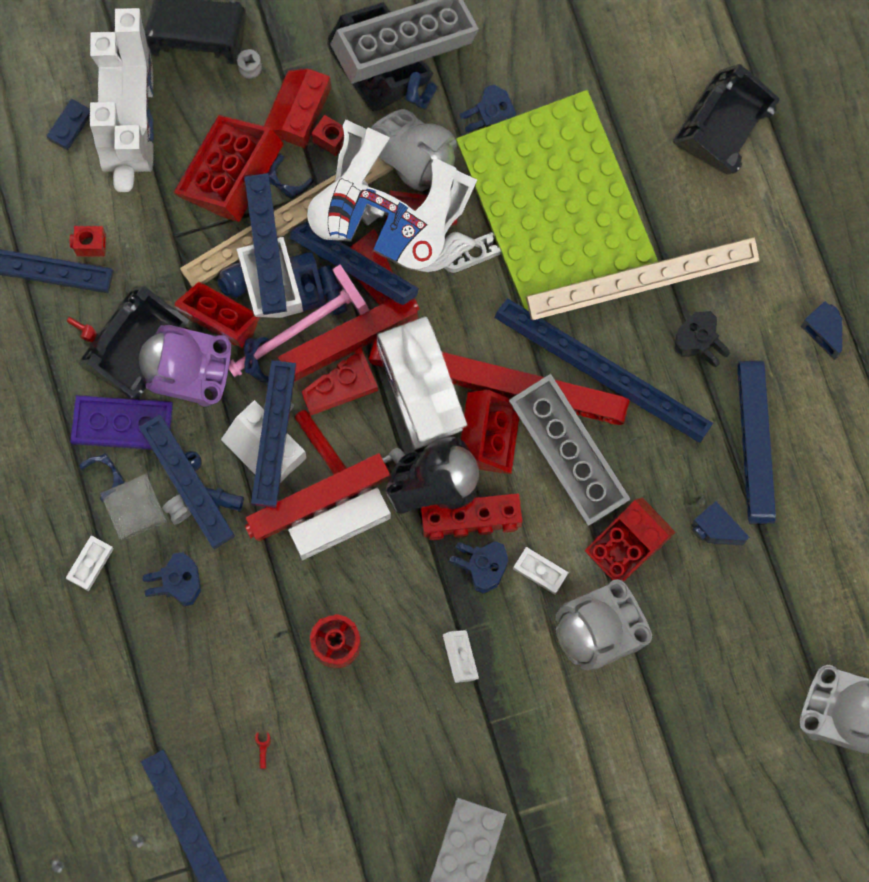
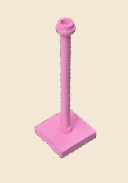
[229,265,369,377]

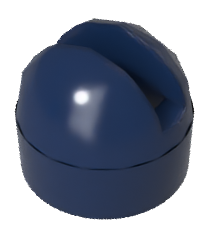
[185,451,202,471]

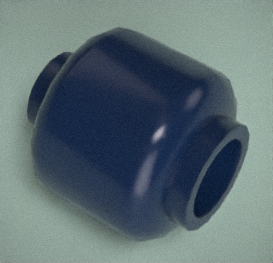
[218,263,248,298]

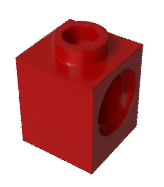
[312,115,344,156]
[70,226,106,257]

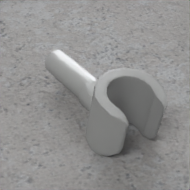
[382,448,405,465]

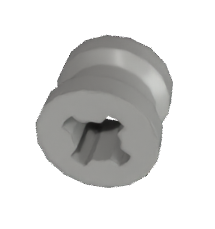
[237,49,262,79]
[162,494,192,525]

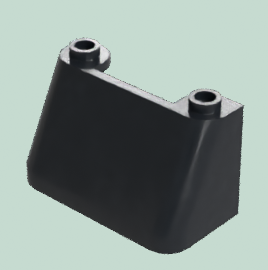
[144,0,247,65]
[328,2,434,111]
[673,64,780,175]
[79,285,189,399]

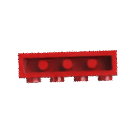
[421,493,522,540]

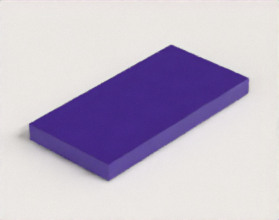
[71,395,173,450]

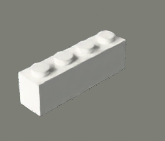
[288,487,391,561]

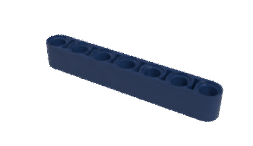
[737,360,776,524]

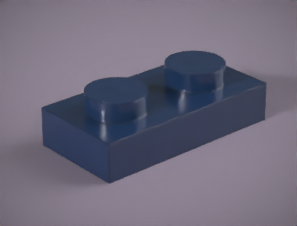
[46,99,90,151]

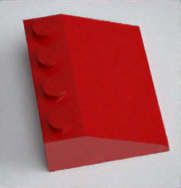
[174,115,284,222]

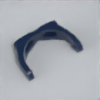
[405,72,437,110]
[269,154,314,199]
[244,337,271,383]
[79,453,125,502]

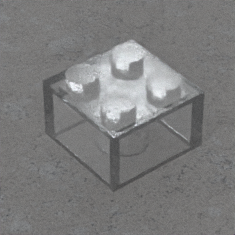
[100,474,167,541]

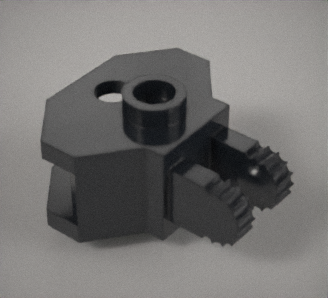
[674,311,731,368]

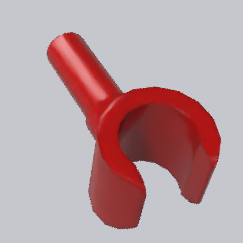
[67,317,97,343]
[255,732,271,769]

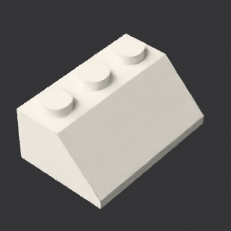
[237,237,303,318]
[221,400,307,483]

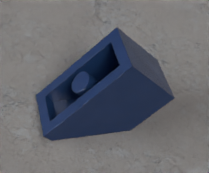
[289,252,326,311]
[801,301,842,360]
[691,501,750,546]

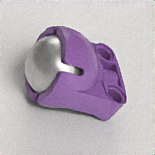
[139,325,231,407]

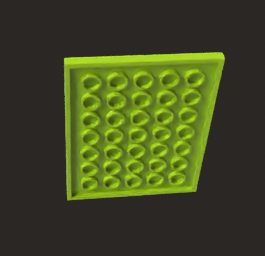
[456,90,658,311]

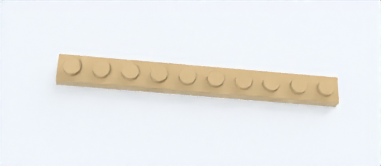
[180,157,394,287]
[525,237,760,320]

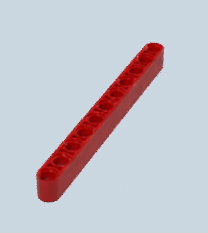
[368,337,630,425]

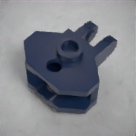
[459,84,516,133]
[449,541,508,594]
[143,552,201,607]

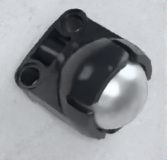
[386,437,479,514]

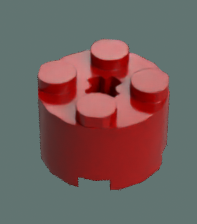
[310,614,361,669]

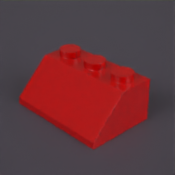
[264,69,331,148]
[174,282,260,348]
[461,390,519,474]

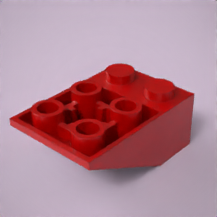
[584,497,676,582]

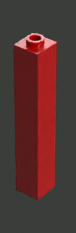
[278,298,420,382]
[245,453,391,542]

